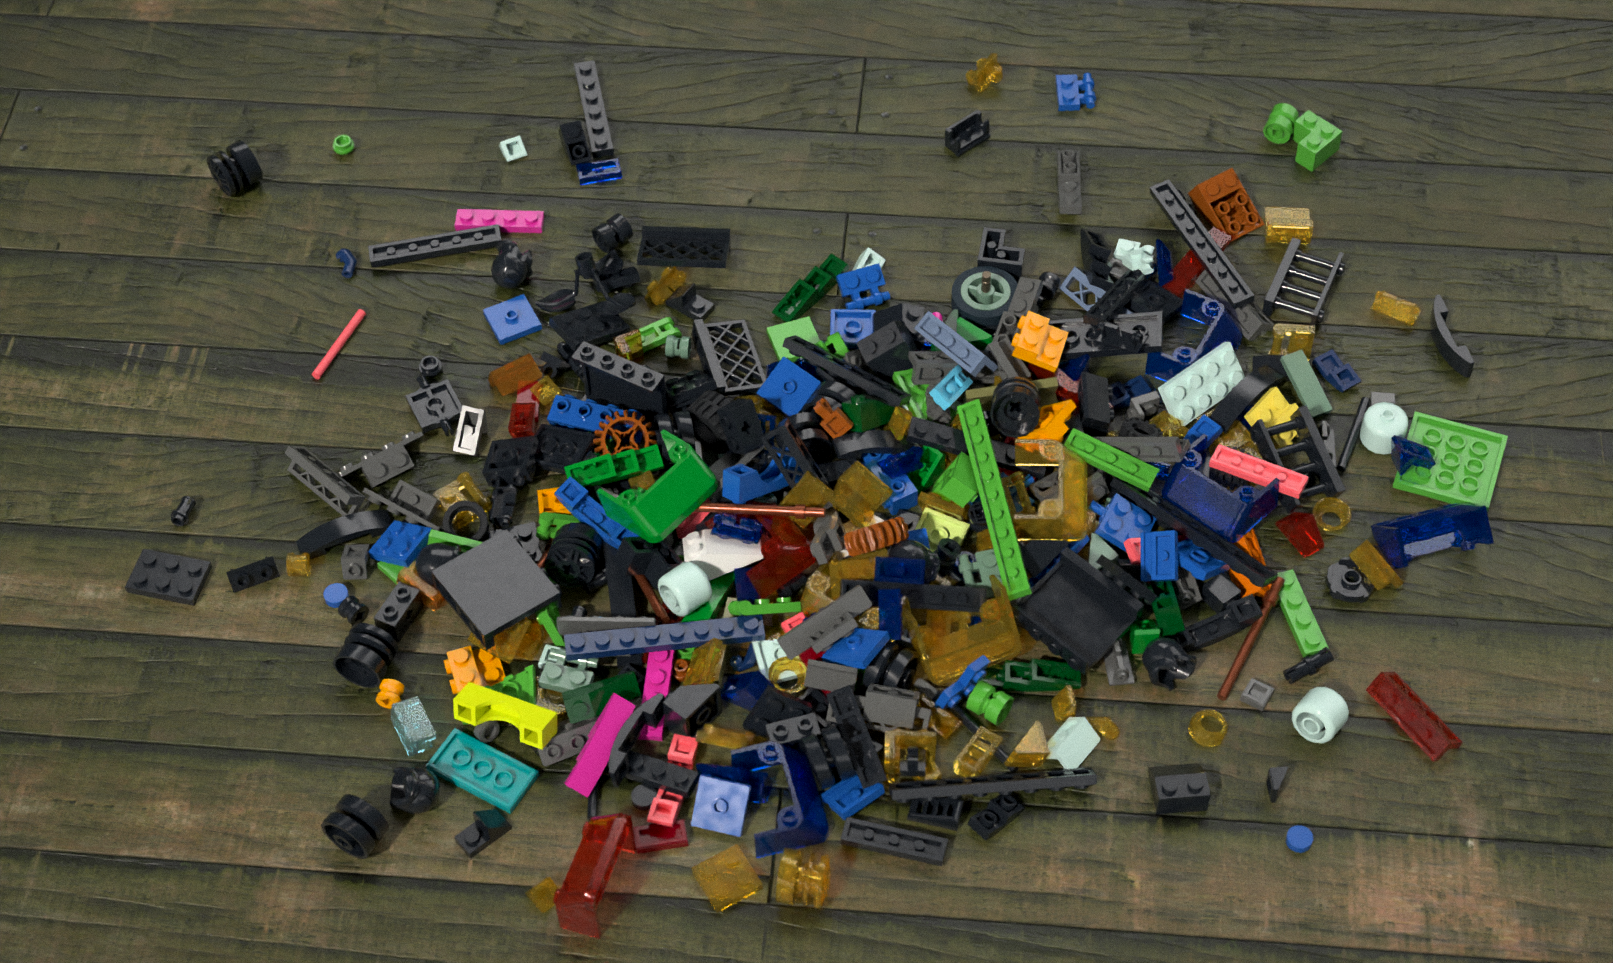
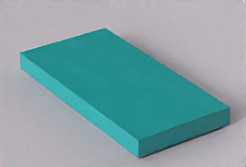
[426,728,539,814]

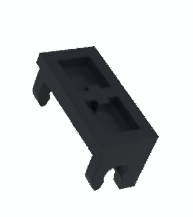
[945,109,991,157]

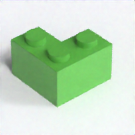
[1292,110,1343,172]
[931,451,979,510]

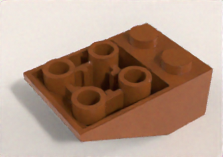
[1187,168,1264,243]

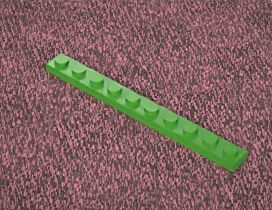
[957,399,1032,601]

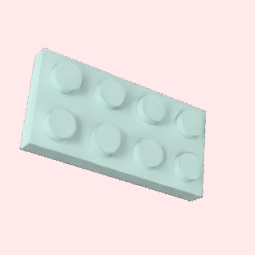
[1158,342,1245,429]

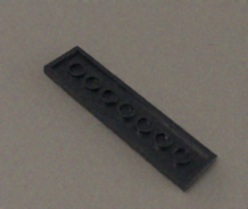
[981,311,1163,363]

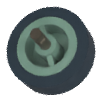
[951,266,1018,329]

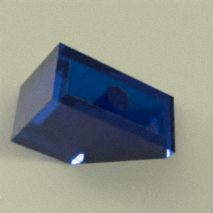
[720,671,776,711]

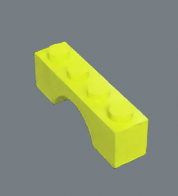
[453,682,558,750]

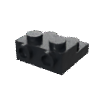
[482,435,538,488]

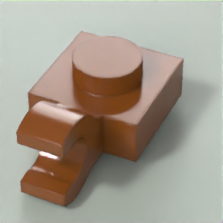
[813,397,854,439]

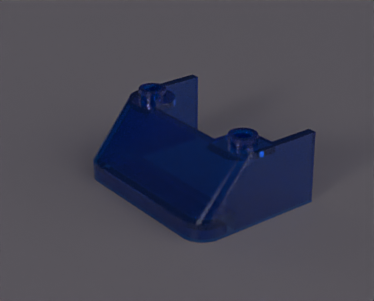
[1145,289,1242,382]
[1161,434,1280,543]
[1371,503,1494,569]
[730,741,829,859]

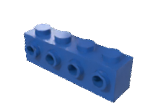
[547,394,647,446]
[854,428,918,516]

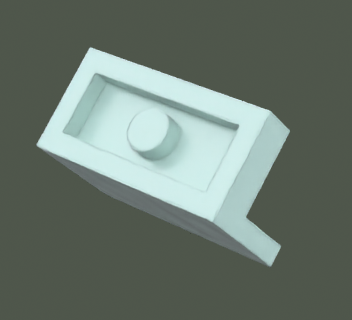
[1040,717,1100,769]

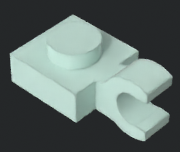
[1113,238,1154,261]
[1122,250,1154,275]

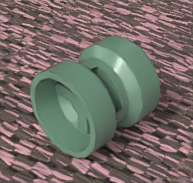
[665,335,691,359]

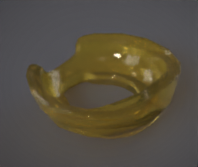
[1313,497,1351,531]
[768,656,807,694]
[1189,709,1228,747]

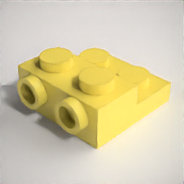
[1244,387,1299,449]

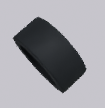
[443,500,489,542]

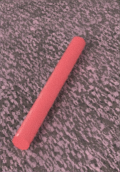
[312,309,366,379]

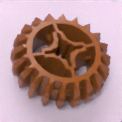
[593,410,657,456]
[843,516,909,557]

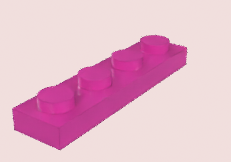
[455,209,544,233]
[638,650,676,741]

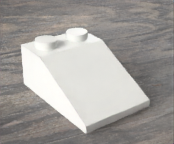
[682,529,764,580]

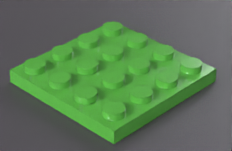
[1392,411,1508,513]

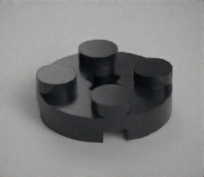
[1326,557,1377,603]

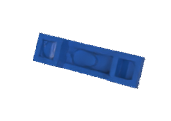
[554,476,640,550]

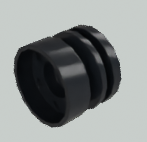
[207,140,263,197]
[990,377,1041,438]
[545,522,603,588]
[333,623,399,688]

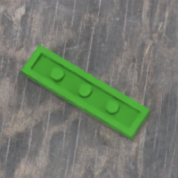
[1062,428,1160,492]
[1272,569,1329,657]

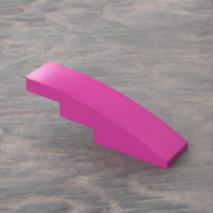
[564,693,636,798]

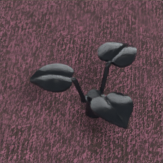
[535,249,636,316]

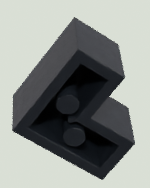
[977,227,1025,283]
[613,537,683,590]

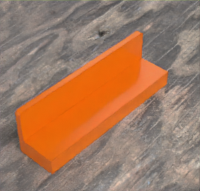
[1222,511,1272,599]

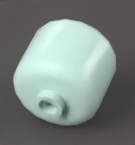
[1360,402,1408,455]
[658,562,712,617]
[1292,687,1349,744]

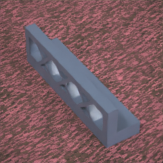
[1059,267,1136,315]
[914,311,998,377]

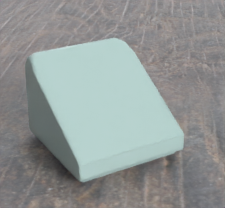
[499,136,527,163]

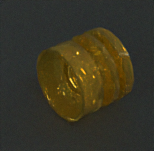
[776,848,831,909]

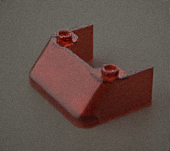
[705,500,817,599]
[553,813,636,939]

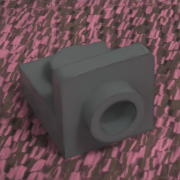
[1127,391,1160,421]
[341,544,370,580]

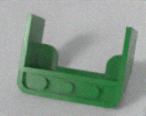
[597,429,718,543]

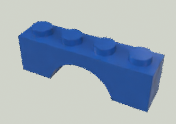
[722,447,807,504]

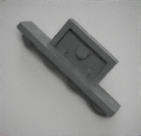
[338,431,424,489]
[363,480,445,533]
[777,585,872,660]
[556,615,656,656]
[537,715,600,766]

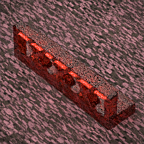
[1366,672,1463,762]

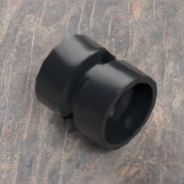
[591,213,633,253]

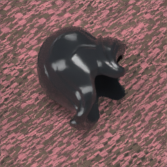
[491,240,533,289]
[887,540,940,584]
[415,543,462,585]
[1142,637,1197,691]
[390,767,440,814]

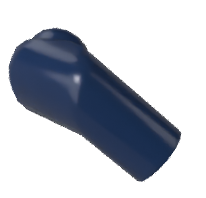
[336,248,357,278]
[729,643,757,672]

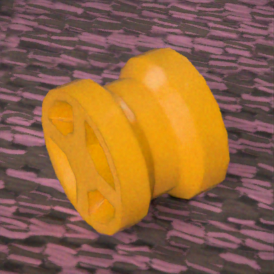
[376,679,405,709]

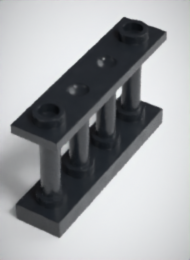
[1263,237,1346,330]
[1249,405,1346,514]

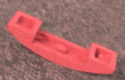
[647,734,699,827]

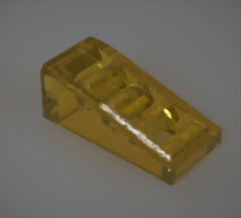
[953,726,1003,777]

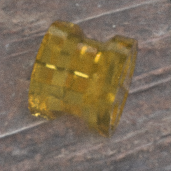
[286,552,310,577]

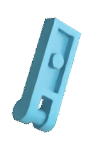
[929,364,973,411]

